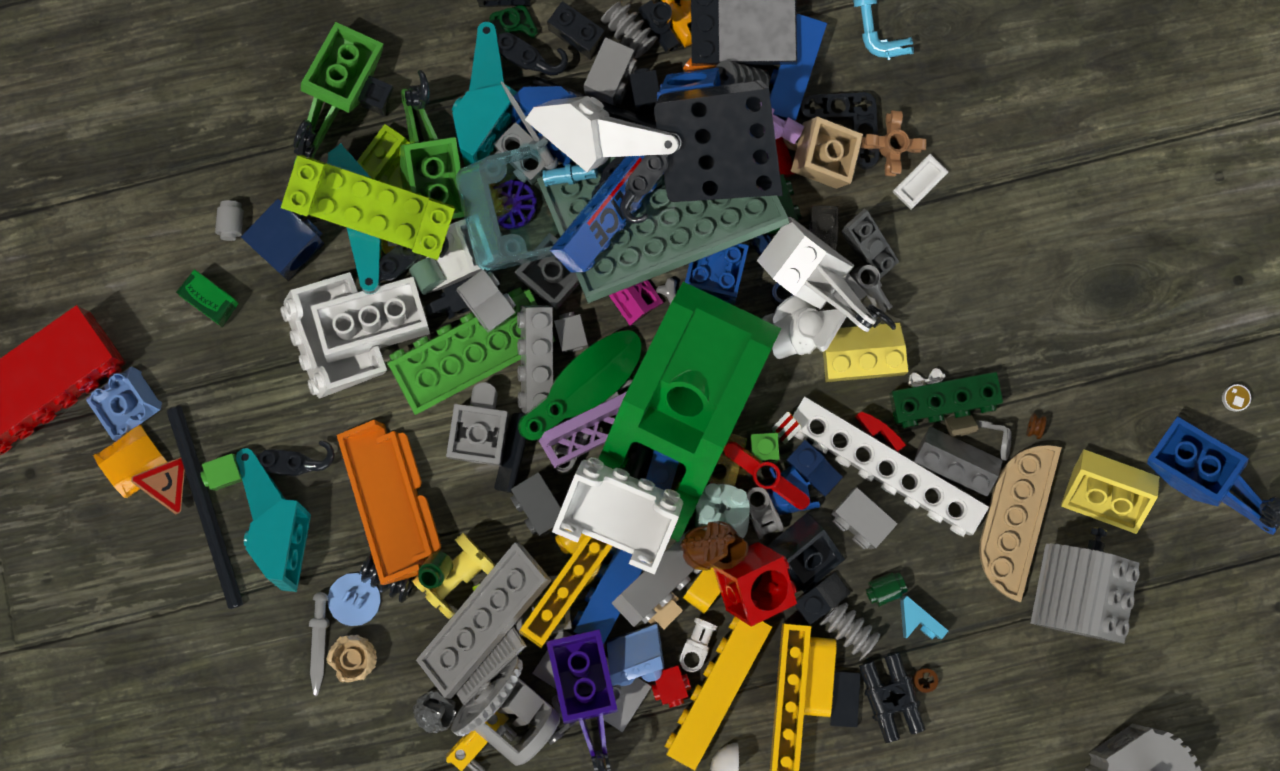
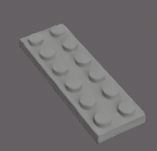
[416,542,552,699]

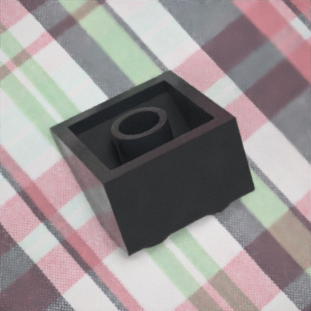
[766,512,845,593]

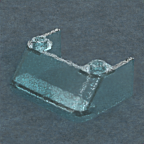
[456,146,555,271]

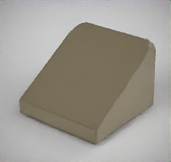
[945,415,978,438]

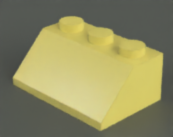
[823,323,908,382]
[1061,449,1160,534]

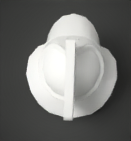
[762,295,847,359]

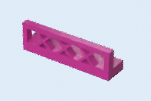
[609,280,664,325]

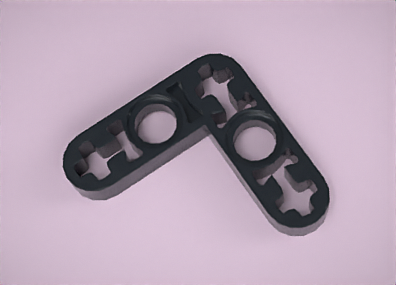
[800,92,879,170]

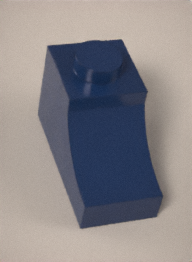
[785,440,843,497]

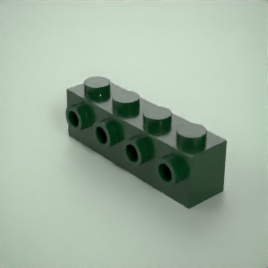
[889,372,1003,428]

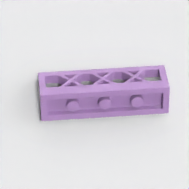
[539,392,627,468]

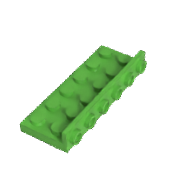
[386,287,556,415]

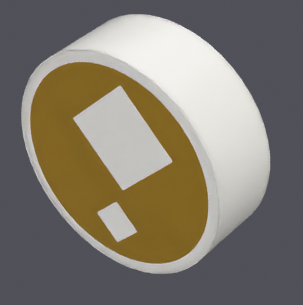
[1222,384,1251,412]

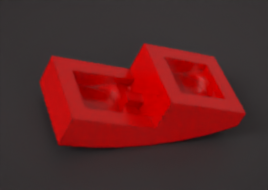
[855,411,906,452]

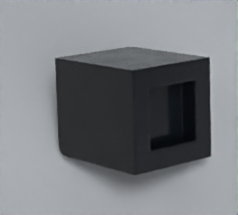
[358,76,394,116]

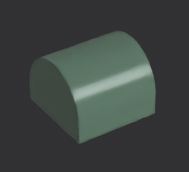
[409,258,446,294]

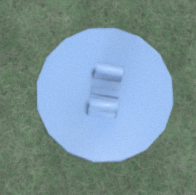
[328,573,381,626]

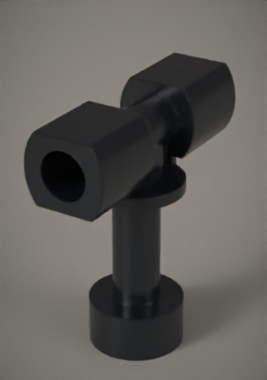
[638,0,681,54]

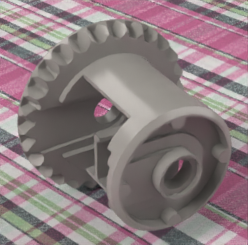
[451,656,560,766]

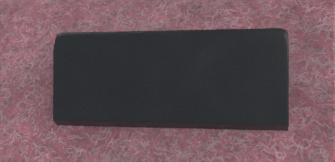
[494,413,531,494]

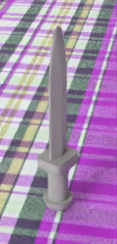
[501,81,558,170]
[309,592,330,696]

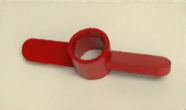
[724,442,810,510]

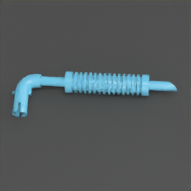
[853,0,914,60]

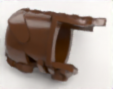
[680,521,748,571]

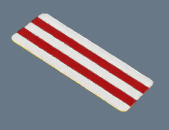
[771,412,802,444]

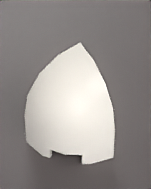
[710,743,739,771]

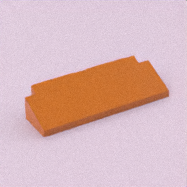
[337,420,441,585]

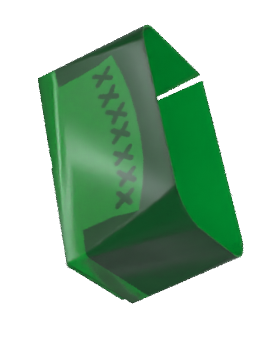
[176,269,239,328]

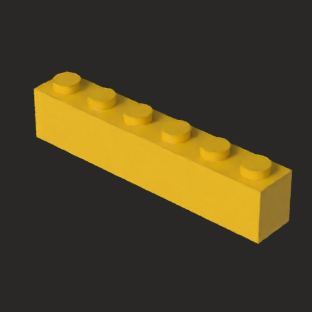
[519,535,613,648]
[664,616,772,771]
[770,623,811,771]

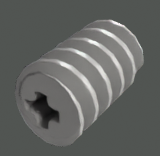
[601,1,658,59]
[820,602,880,661]

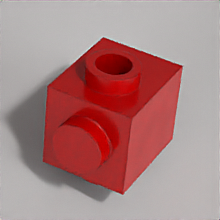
[651,665,691,708]

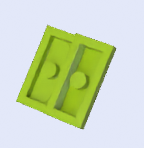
[357,124,410,189]

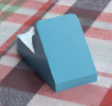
[900,596,948,640]

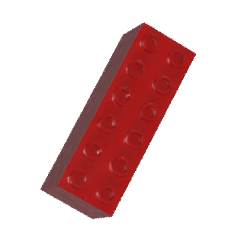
[0,305,126,455]

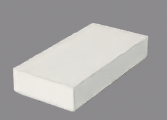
[893,154,948,210]

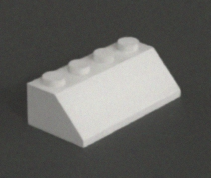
[310,277,430,363]

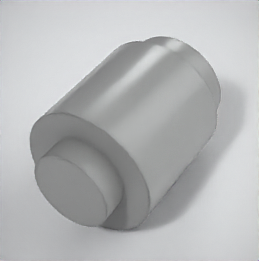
[215,200,244,241]

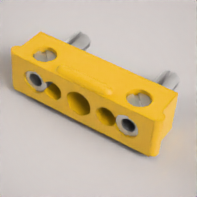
[446,711,517,771]

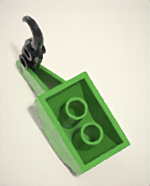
[293,22,383,164]
[400,70,468,219]

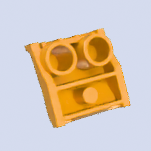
[93,425,167,498]

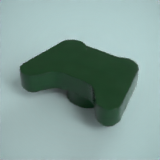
[489,5,538,38]

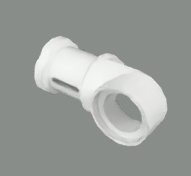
[679,618,718,672]

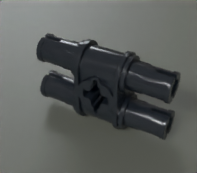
[859,652,926,743]

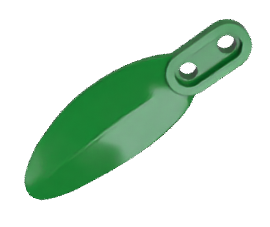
[518,330,641,440]

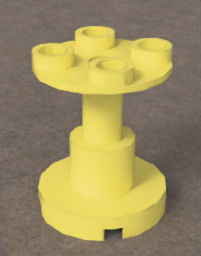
[412,533,495,619]

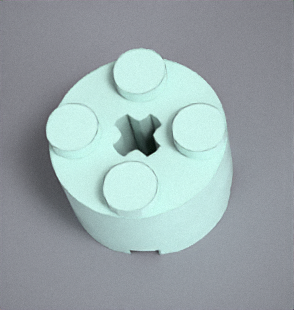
[695,483,750,538]

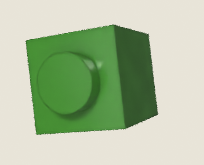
[750,433,779,462]
[201,454,242,491]

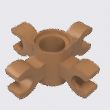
[861,111,926,177]

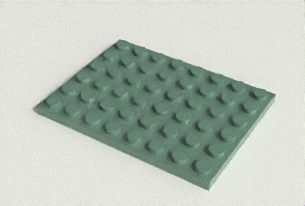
[537,157,789,303]

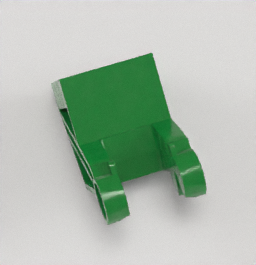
[598,282,782,542]

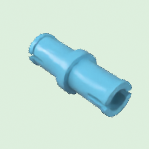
[543,163,598,187]

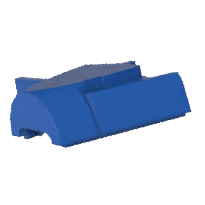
[765,466,820,515]

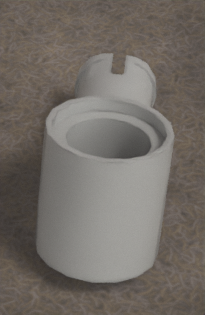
[850,265,893,313]

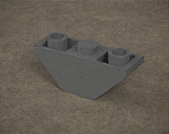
[841,208,899,279]

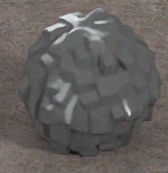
[413,690,457,733]

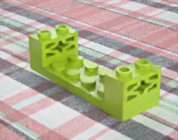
[281,154,455,260]

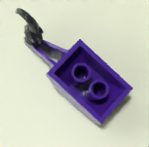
[546,629,618,771]

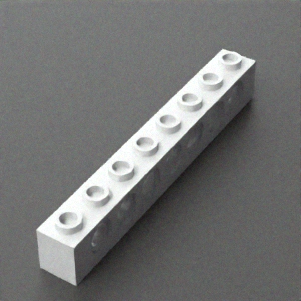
[793,397,989,537]

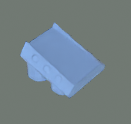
[86,367,162,441]
[607,623,664,686]

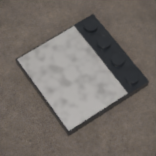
[691,0,797,66]

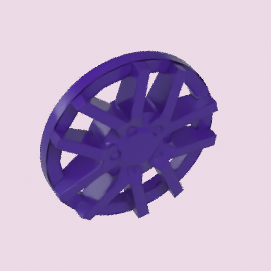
[488,180,537,229]

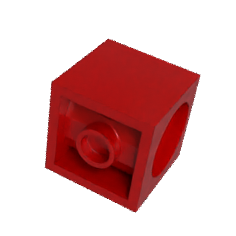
[713,542,797,627]

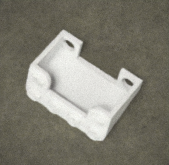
[281,272,387,398]
[552,457,683,575]

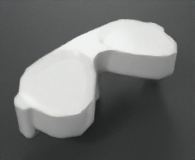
[908,368,945,387]

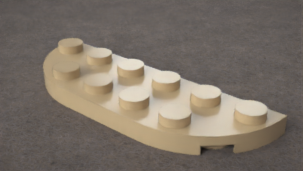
[979,445,1062,602]

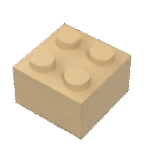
[791,117,863,189]

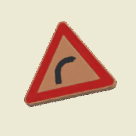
[131,457,185,514]

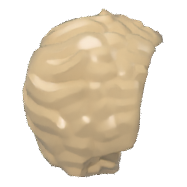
[326,635,377,682]

